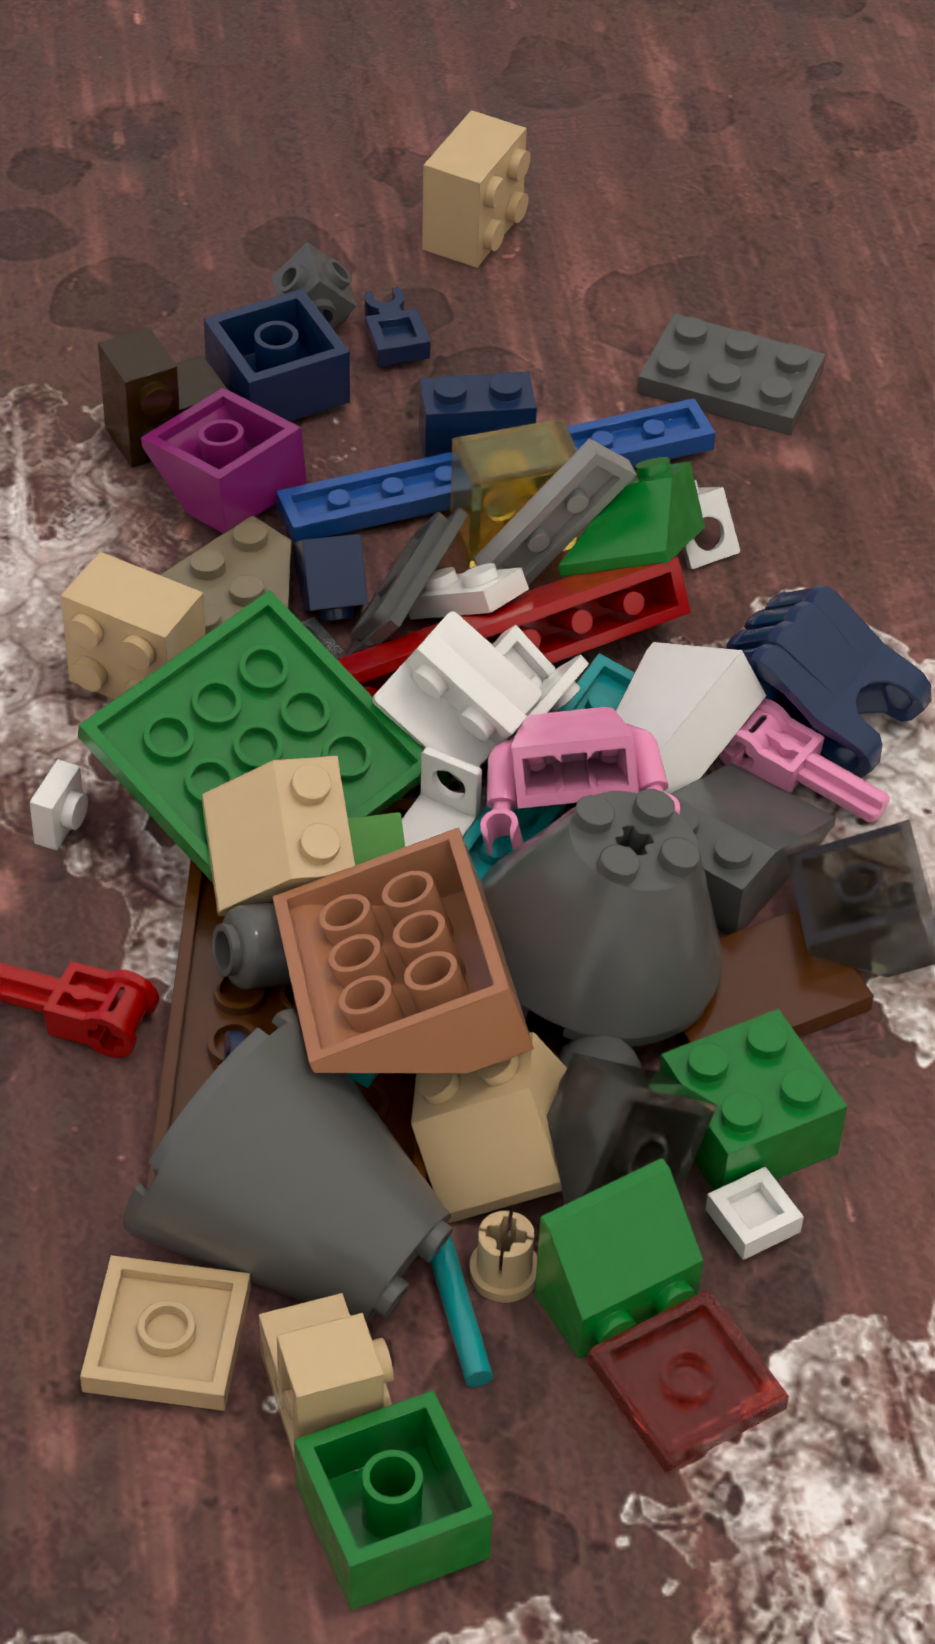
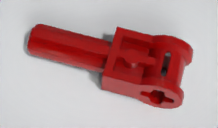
[0,961,160,1058]

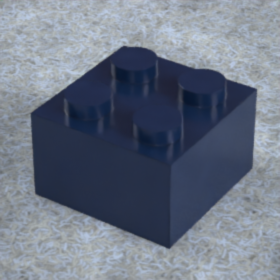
[203,289,350,421]

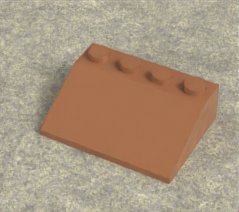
[272,827,534,1074]

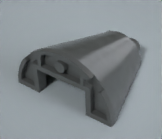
[123,1009,454,1324]

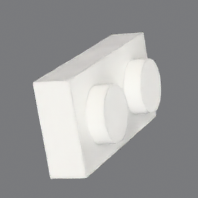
[408,563,529,620]

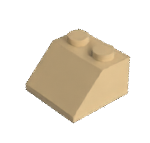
[201,756,355,917]
[411,1032,575,1223]

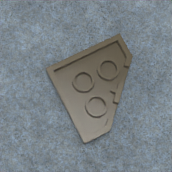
[160,515,293,634]

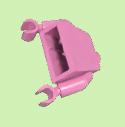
[480,707,680,856]

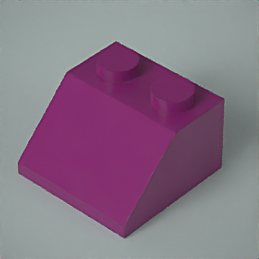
[141,388,307,534]

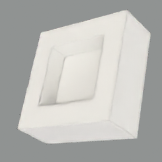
[30,759,88,851]
[705,1167,804,1260]

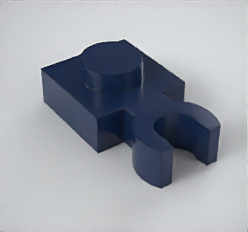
[364,287,430,367]

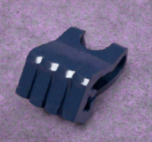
[726,585,932,778]

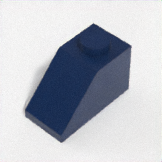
[292,534,368,621]

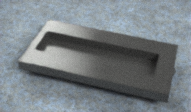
[346,508,468,656]

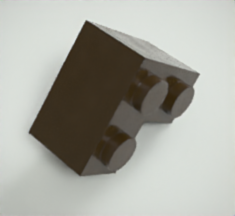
[98,327,228,468]

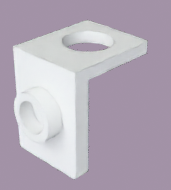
[683,480,740,569]
[402,746,482,847]

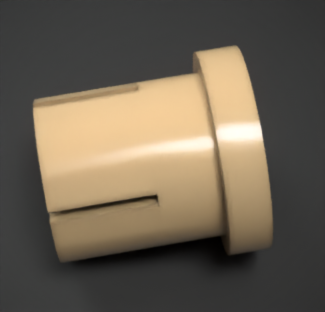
[469,1211,537,1303]

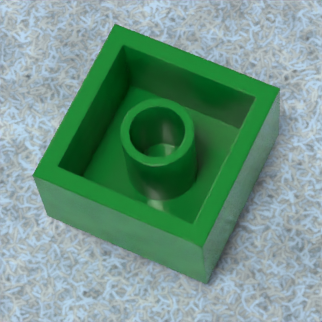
[656,1008,847,1191]
[294,1390,493,1611]

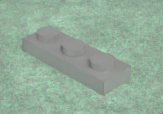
[474,438,636,585]

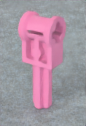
[719,698,890,822]

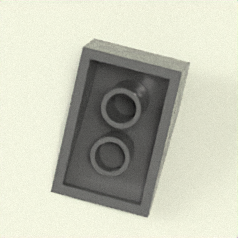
[671,763,836,935]

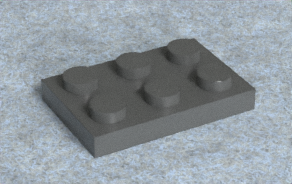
[637,313,826,435]

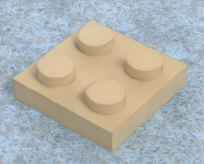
[80,1255,251,1411]

